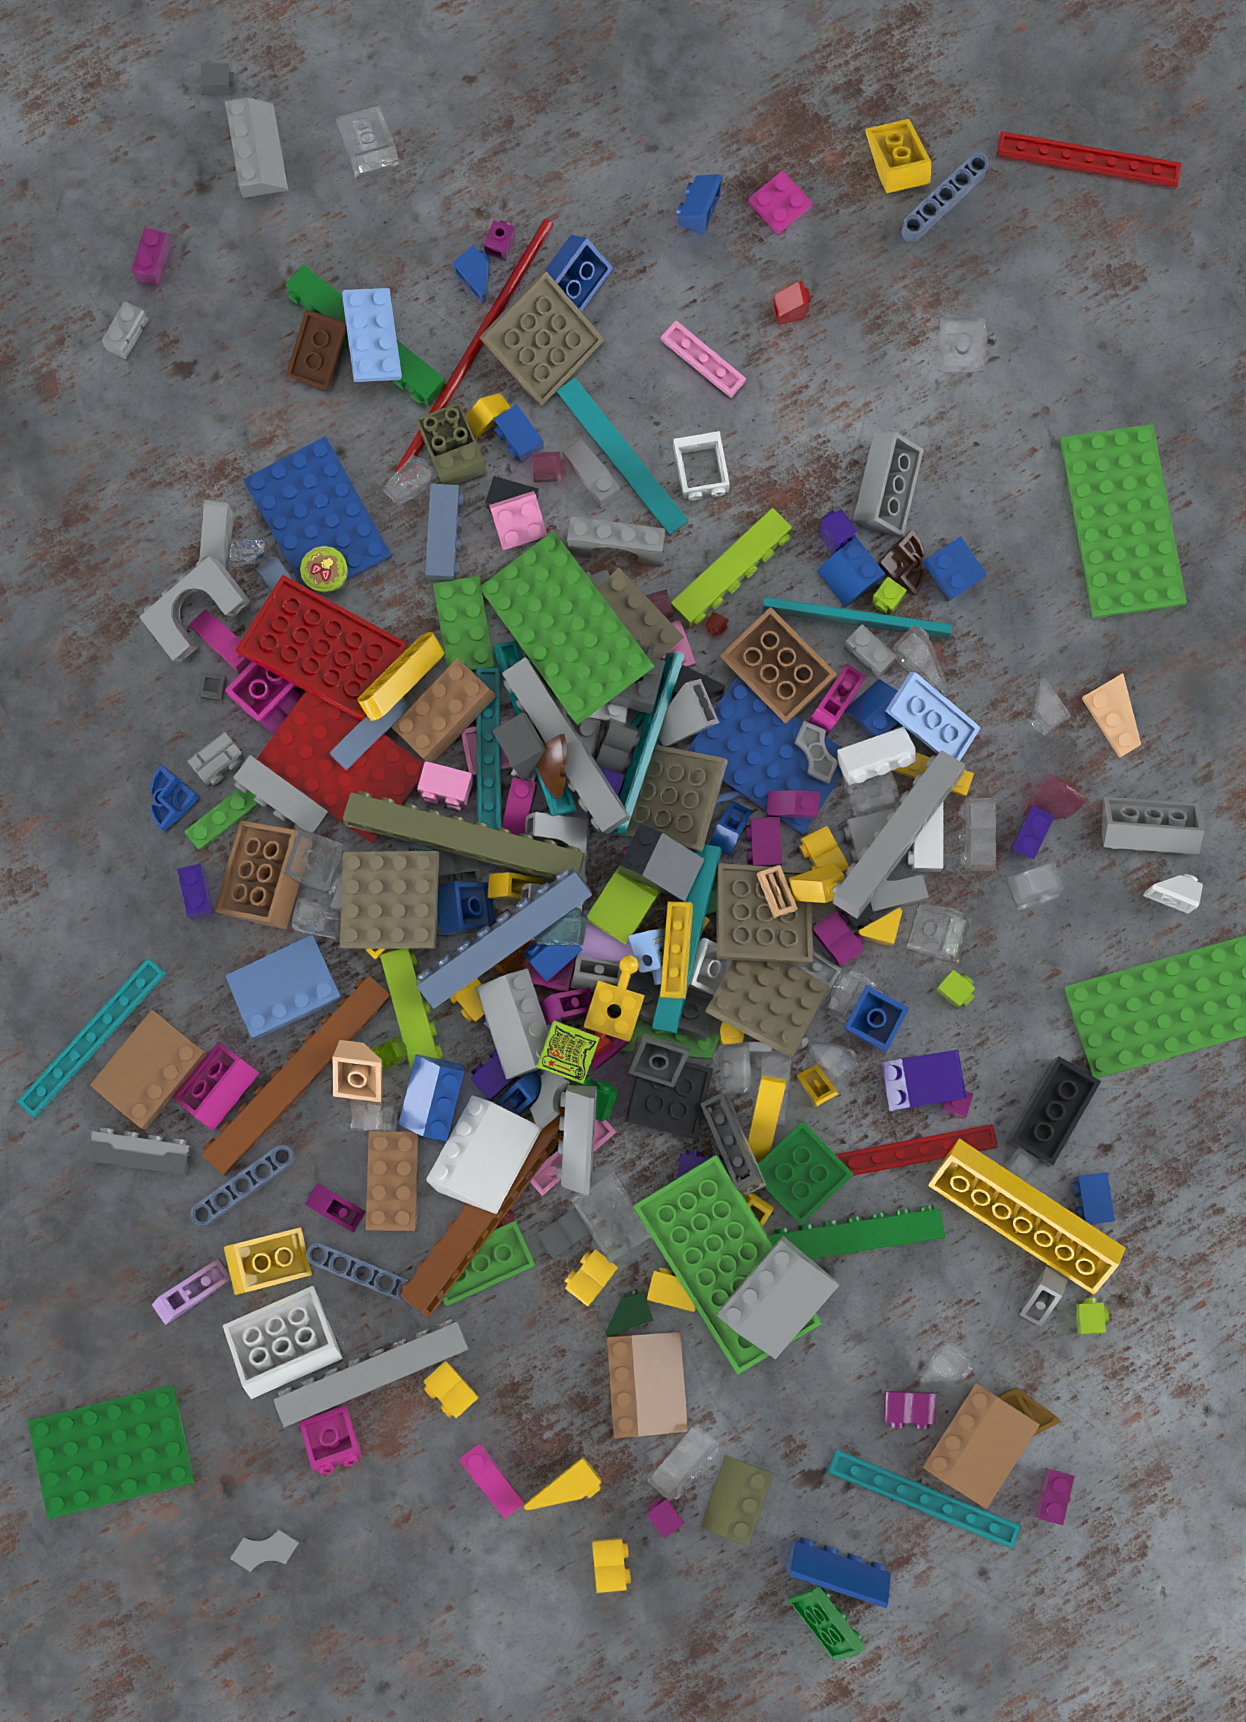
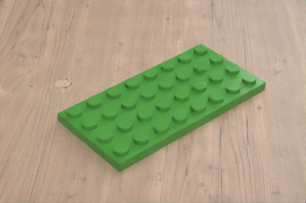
[1060,424,1187,619]
[480,530,655,725]
[1064,935,1246,1079]
[633,1154,822,1374]

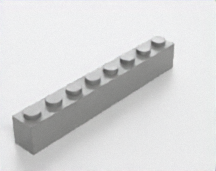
[502,657,631,834]
[832,750,965,919]
[273,1319,469,1427]

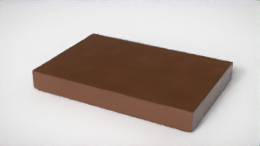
[285,309,347,391]

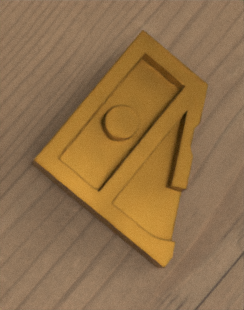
[998,1387,1061,1436]

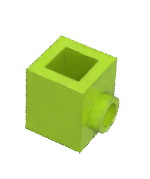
[872,577,907,615]
[936,969,976,1009]
[1075,1298,1109,1334]

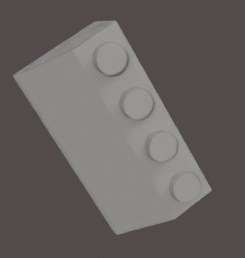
[225,97,288,198]
[853,432,924,537]
[1101,797,1205,855]
[476,969,549,1080]
[557,1085,597,1195]

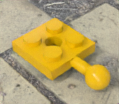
[584,955,645,1042]

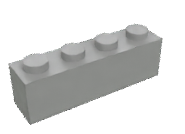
[233,755,328,835]

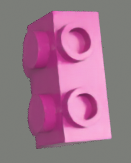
[299,1405,363,1475]

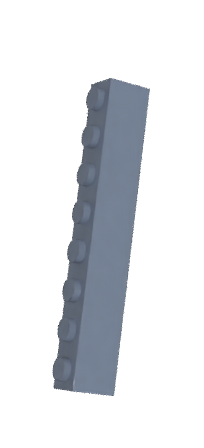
[416,867,592,1009]

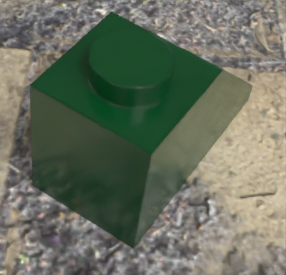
[605,1289,653,1337]

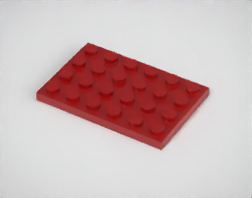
[236,575,408,721]
[256,691,424,844]

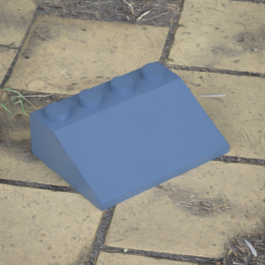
[225,934,342,1041]

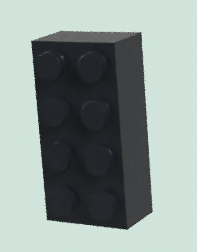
[1007,1056,1101,1167]

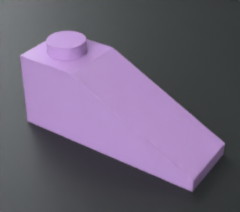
[152,1259,231,1325]

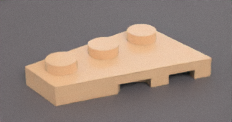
[1082,673,1141,758]

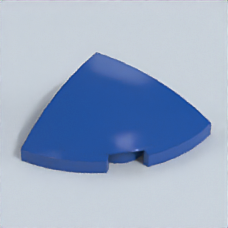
[149,764,200,831]

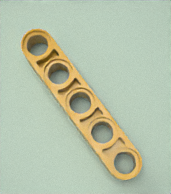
[358,632,445,721]

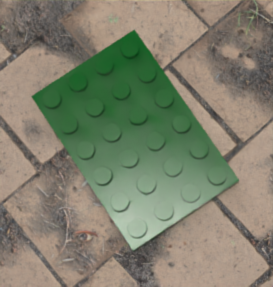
[28,1385,195,1519]

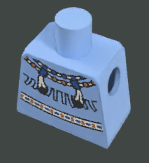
[629,928,666,985]

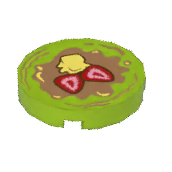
[300,546,348,594]

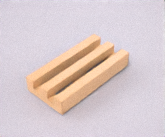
[757,865,798,918]

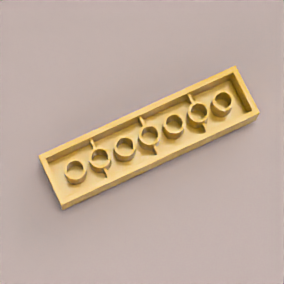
[928,1139,1126,1295]

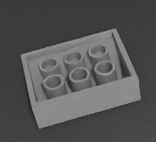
[717,1236,840,1359]

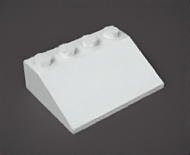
[426,1095,542,1214]
[223,1286,343,1399]

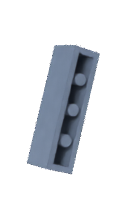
[425,484,464,582]

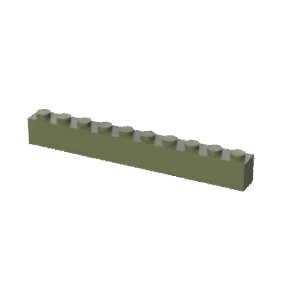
[343,791,584,880]

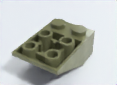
[416,402,487,485]

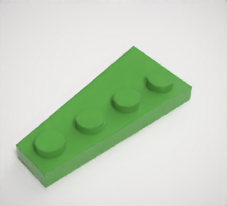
[621,1019,720,1059]

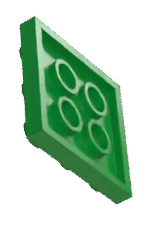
[758,1121,854,1225]
[788,1585,866,1661]

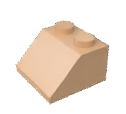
[333,1040,382,1102]

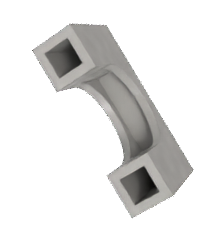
[567,516,665,567]
[139,556,251,662]
[843,806,929,914]
[520,812,590,917]

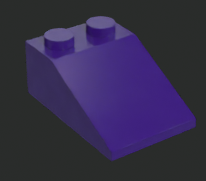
[881,1050,967,1111]

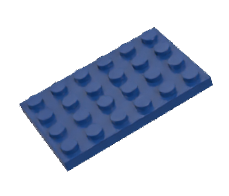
[243,436,392,595]
[687,677,843,835]

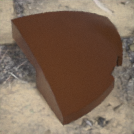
[877,530,926,595]
[536,734,567,798]

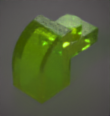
[370,1035,408,1072]

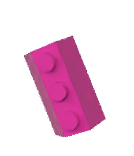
[225,662,296,722]
[173,1041,259,1131]

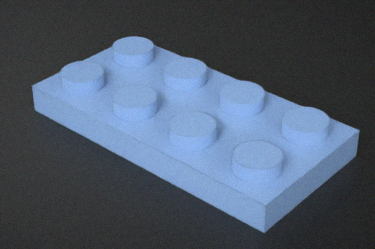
[342,288,402,382]
[885,672,981,761]

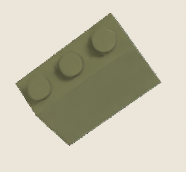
[701,1455,773,1546]

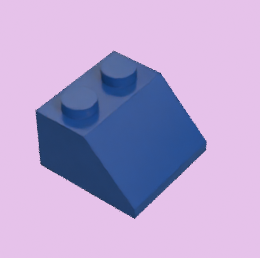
[676,174,723,235]
[922,536,987,601]
[817,537,885,608]
[844,679,900,738]
[438,882,495,935]
[844,985,909,1053]

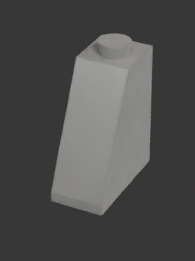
[199,500,235,569]
[658,679,719,747]

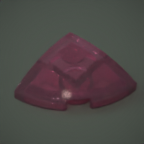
[1022,773,1087,820]

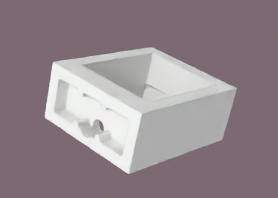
[673,431,730,501]

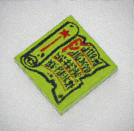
[536,1021,600,1084]

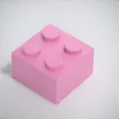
[417,761,474,811]

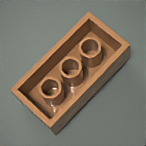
[392,658,497,763]
[366,1131,420,1232]

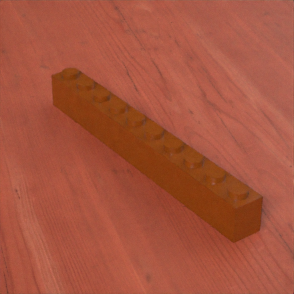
[202,976,392,1176]
[400,1105,565,1318]

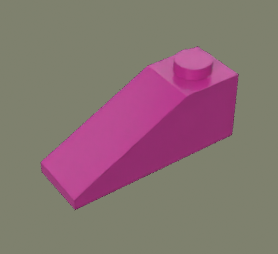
[188,609,252,674]
[808,663,867,737]
[502,777,537,836]
[459,1443,524,1518]

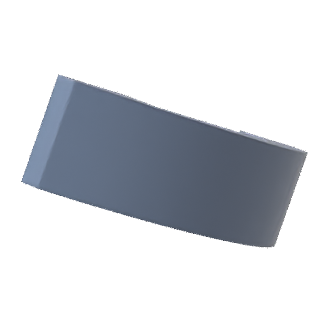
[329,697,412,771]

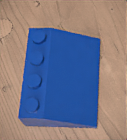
[785,1537,891,1609]

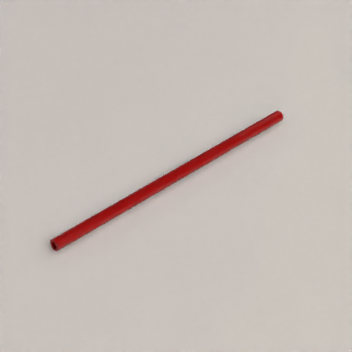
[395,219,554,477]

